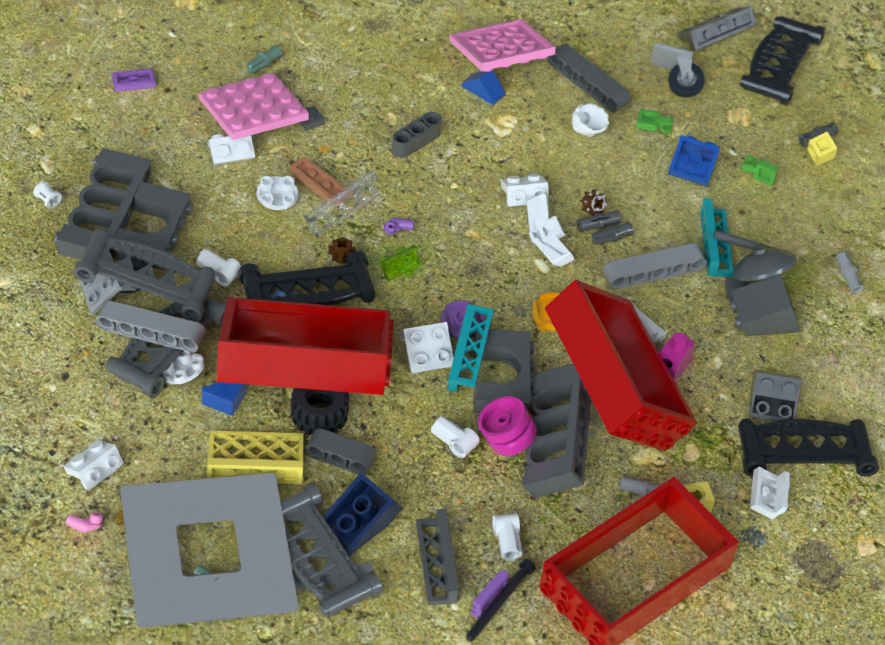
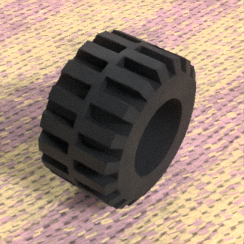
[290,388,349,435]

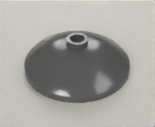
[733,246,797,281]

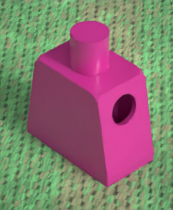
[659,332,695,381]

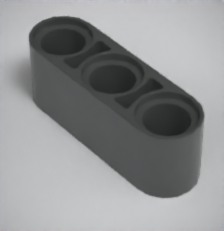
[392,112,442,158]
[305,429,377,475]

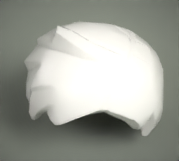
[572,104,609,137]

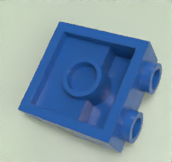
[668,135,720,187]

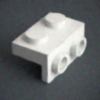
[207,134,255,166]
[501,173,549,207]
[64,439,124,490]
[750,467,790,520]

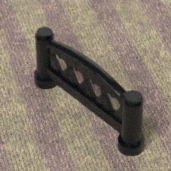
[740,16,826,106]
[238,251,376,305]
[738,419,879,477]

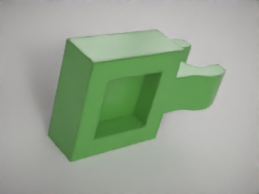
[636,109,673,133]
[741,155,779,186]

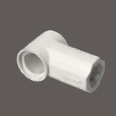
[196,249,241,287]
[431,416,480,458]
[492,513,522,561]

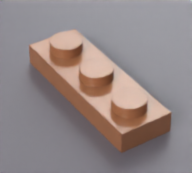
[289,156,349,207]

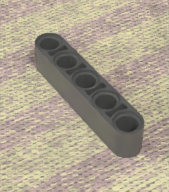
[547,44,631,113]

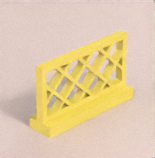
[207,430,304,484]

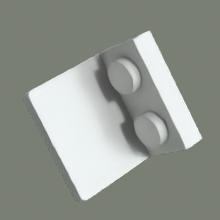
[398,322,454,373]

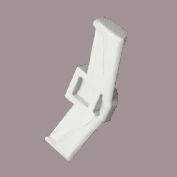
[527,192,575,267]

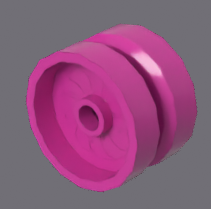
[478,396,537,456]

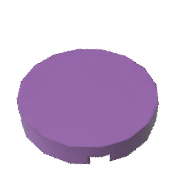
[440,301,485,339]

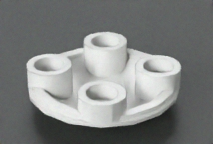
[256,176,299,210]
[162,351,205,384]

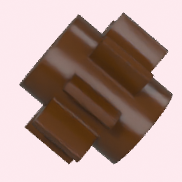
[580,189,607,216]
[328,237,356,264]

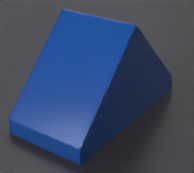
[461,70,505,105]
[201,382,247,416]

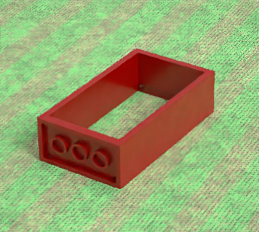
[545,279,698,451]
[217,297,394,395]
[539,476,739,645]

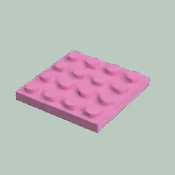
[450,19,555,72]
[199,73,309,140]

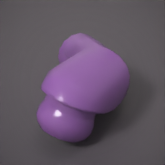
[384,217,414,235]

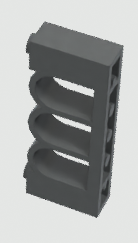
[54,148,152,260]
[522,363,591,498]

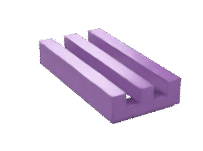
[112,68,156,92]
[471,569,509,619]

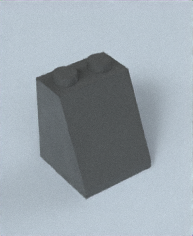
[729,274,801,336]

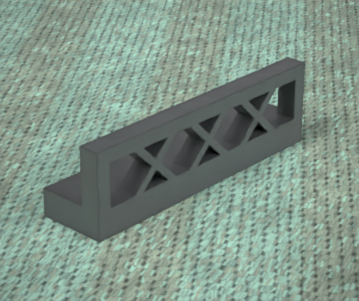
[416,509,459,606]

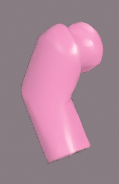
[66,512,103,533]

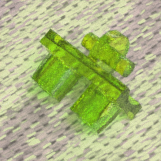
[379,245,420,281]

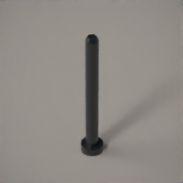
[466,558,536,642]

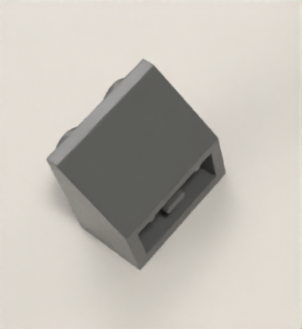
[749,369,802,421]

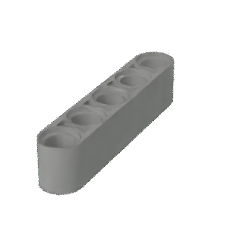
[603,243,707,289]
[95,301,207,352]

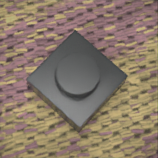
[299,106,324,131]
[725,277,748,300]

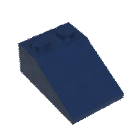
[323,472,403,556]

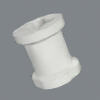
[33,181,62,209]

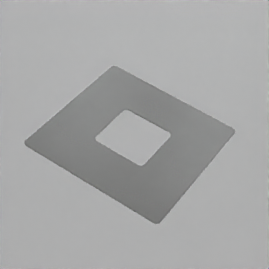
[120,473,299,628]

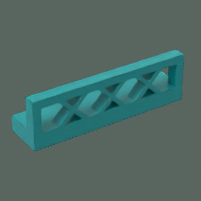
[700,198,733,277]
[448,304,494,392]

